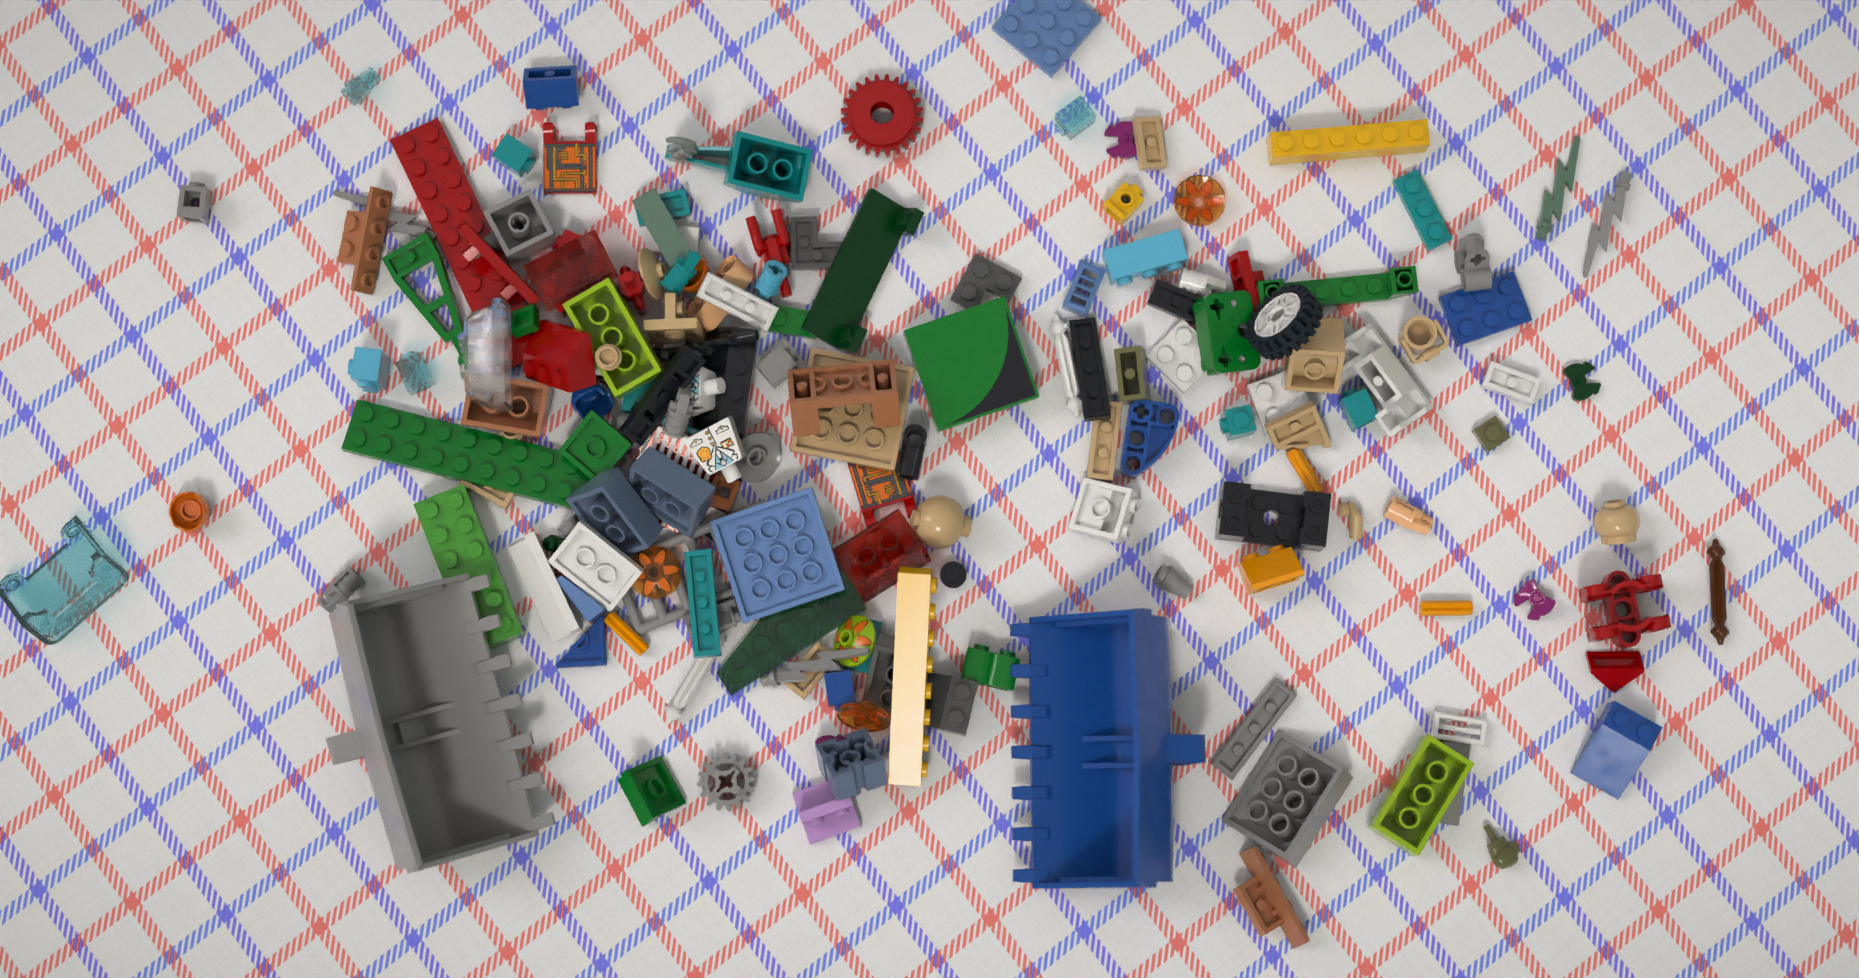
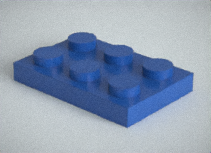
[1438,271,1532,347]

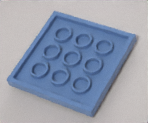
[710,487,846,624]

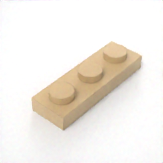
[1086,401,1122,482]

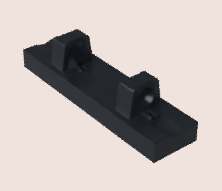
[619,344,706,446]

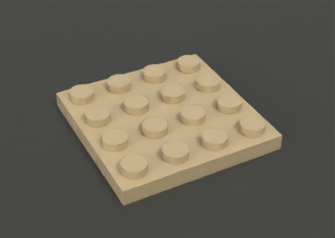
[790,348,915,472]

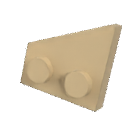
[1264,401,1332,450]

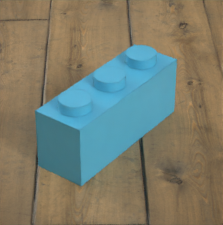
[1101,229,1188,287]

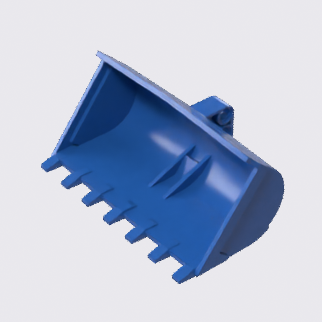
[1010,608,1206,889]

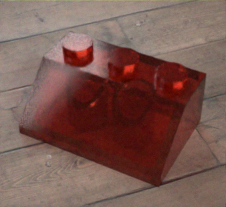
[523,229,619,312]
[833,509,931,604]

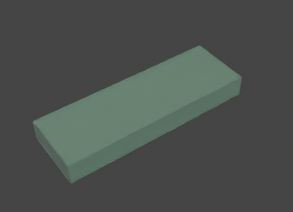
[632,188,690,268]

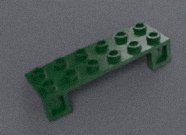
[801,188,924,354]

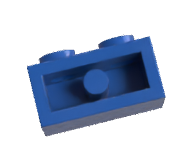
[523,65,580,110]

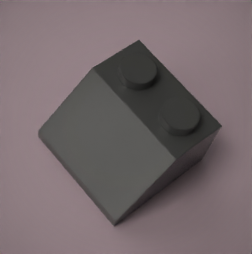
[925,673,978,737]

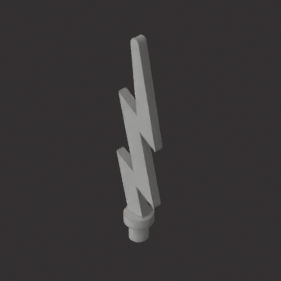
[1583,171,1632,278]
[333,191,437,242]
[760,647,870,687]

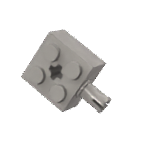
[469,188,556,266]

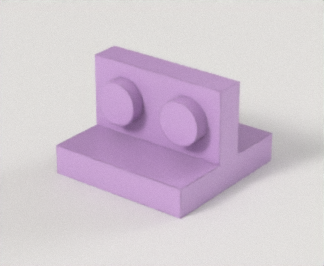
[792,781,861,845]

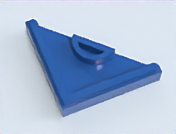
[556,616,607,669]

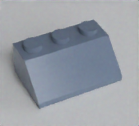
[628,446,716,539]
[566,467,663,555]

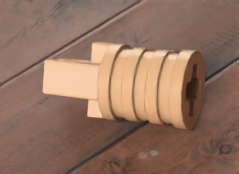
[1383,496,1434,535]

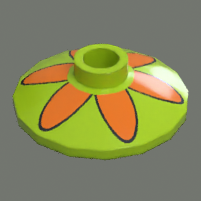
[833,615,876,667]

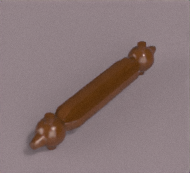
[1707,539,1729,645]

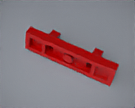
[457,220,541,304]
[1227,250,1265,358]

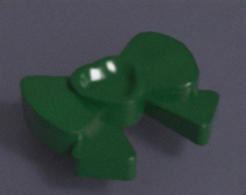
[1562,362,1601,401]

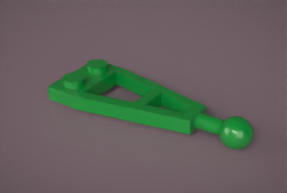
[382,232,479,371]

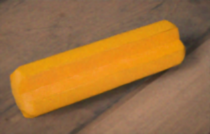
[1286,448,1324,493]
[1419,600,1473,616]
[604,611,649,656]

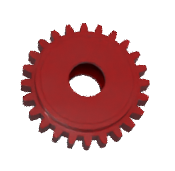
[841,74,923,158]

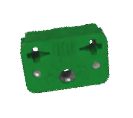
[1193,290,1261,376]

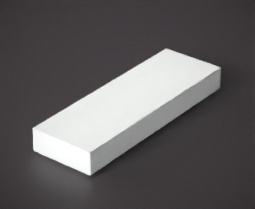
[696,272,779,332]

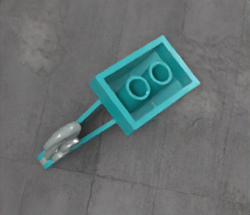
[665,131,813,203]

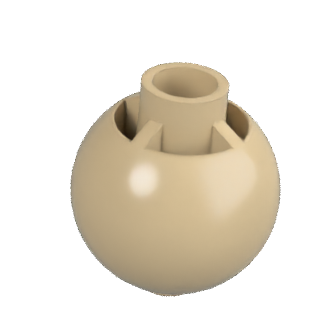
[910,495,972,549]

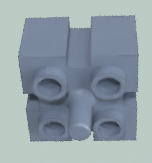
[815,728,888,801]

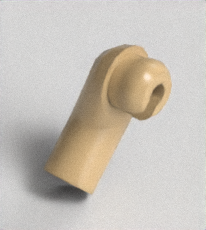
[1338,501,1363,539]

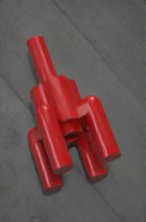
[745,208,793,298]
[617,266,647,316]

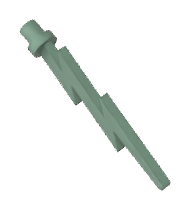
[1535,136,1580,241]

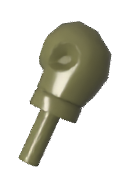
[1483,824,1520,869]

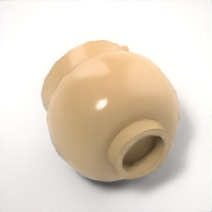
[1594,499,1640,545]

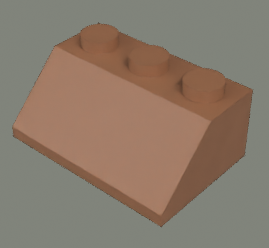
[460,372,553,438]

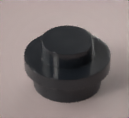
[940,561,967,588]

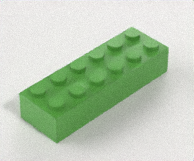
[413,484,526,650]

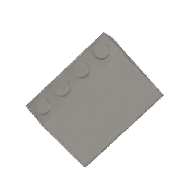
[1222,731,1353,868]

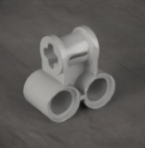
[1454,233,1492,292]

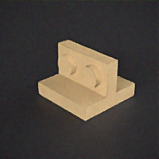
[644,293,706,344]

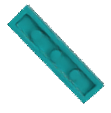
[684,549,722,659]

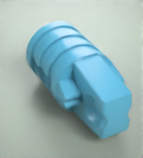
[754,260,787,301]

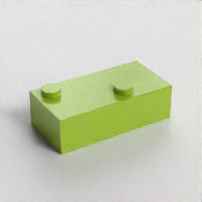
[562,277,664,399]
[1367,734,1475,856]

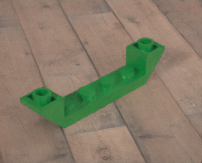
[1257,266,1419,307]

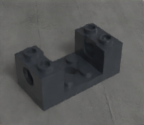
[1214,481,1331,552]

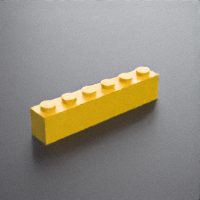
[1266,119,1430,166]

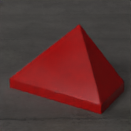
[1585,651,1645,693]

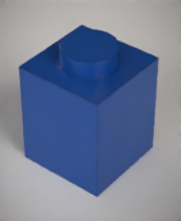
[824,670,856,711]

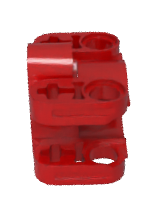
[1578,570,1672,649]

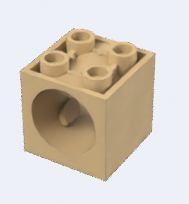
[1283,317,1346,394]

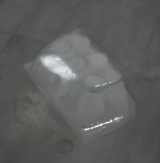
[460,298,513,412]

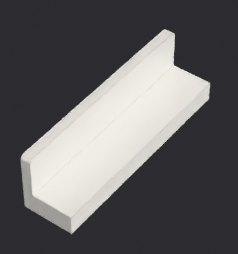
[508,531,582,643]

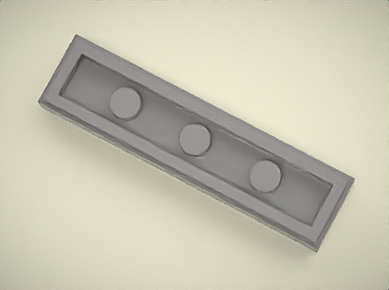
[1210,679,1297,780]

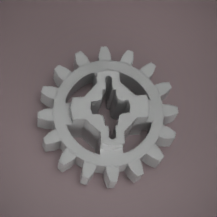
[697,753,756,812]

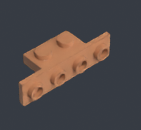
[337,186,393,295]
[1233,845,1310,949]

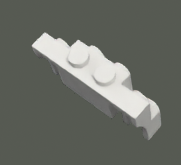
[1342,323,1433,438]

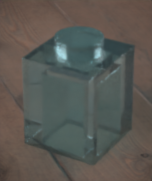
[1054,95,1097,140]
[395,351,436,395]

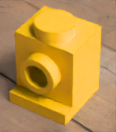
[1102,182,1144,226]

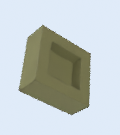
[1472,416,1511,453]

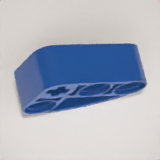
[1119,400,1179,479]

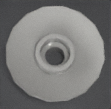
[735,432,781,483]

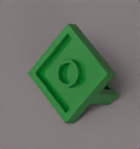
[558,410,634,479]
[617,756,686,827]

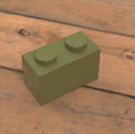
[1114,346,1151,405]

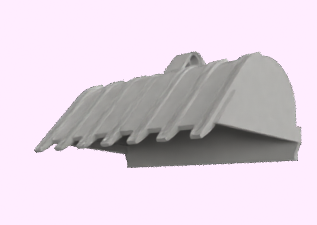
[326,573,556,874]

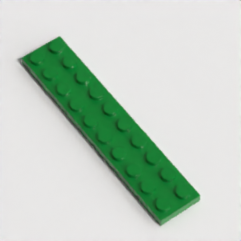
[342,399,591,510]

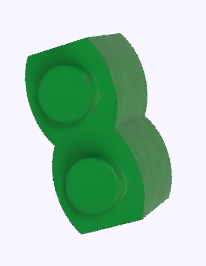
[961,644,1020,692]

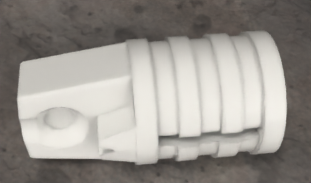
[1178,268,1227,297]

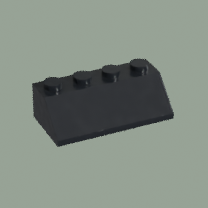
[693,326,760,439]

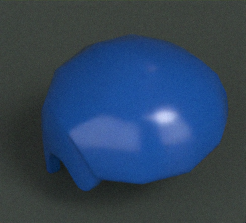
[571,382,614,419]

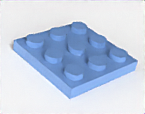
[992,0,1102,79]

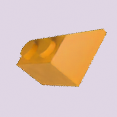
[1238,545,1305,595]

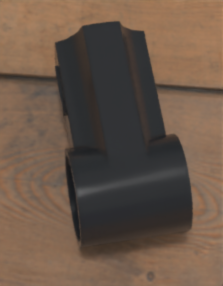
[895,424,927,481]

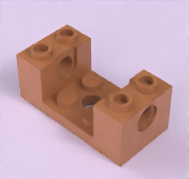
[787,359,901,436]

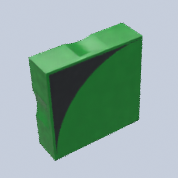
[903,296,1039,433]

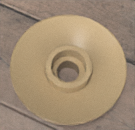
[638,248,668,300]

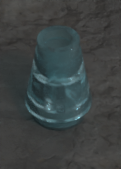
[341,68,380,106]

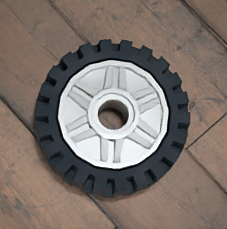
[1245,284,1323,361]

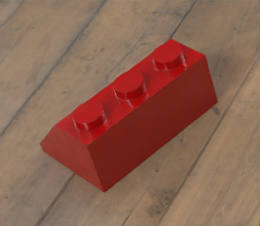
[523,319,597,393]

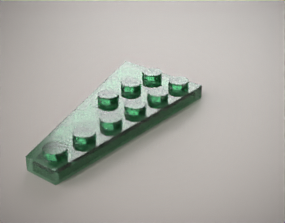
[717,565,867,696]

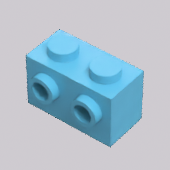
[348,347,391,394]

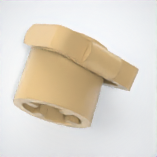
[1398,316,1449,364]

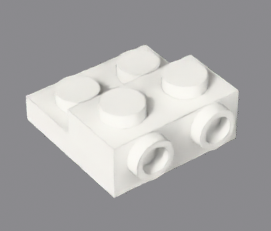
[1068,477,1140,545]

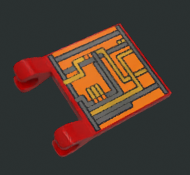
[543,122,597,194]
[847,452,917,531]

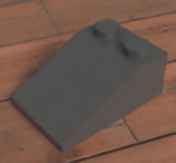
[859,632,931,725]

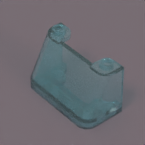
[0,515,129,645]

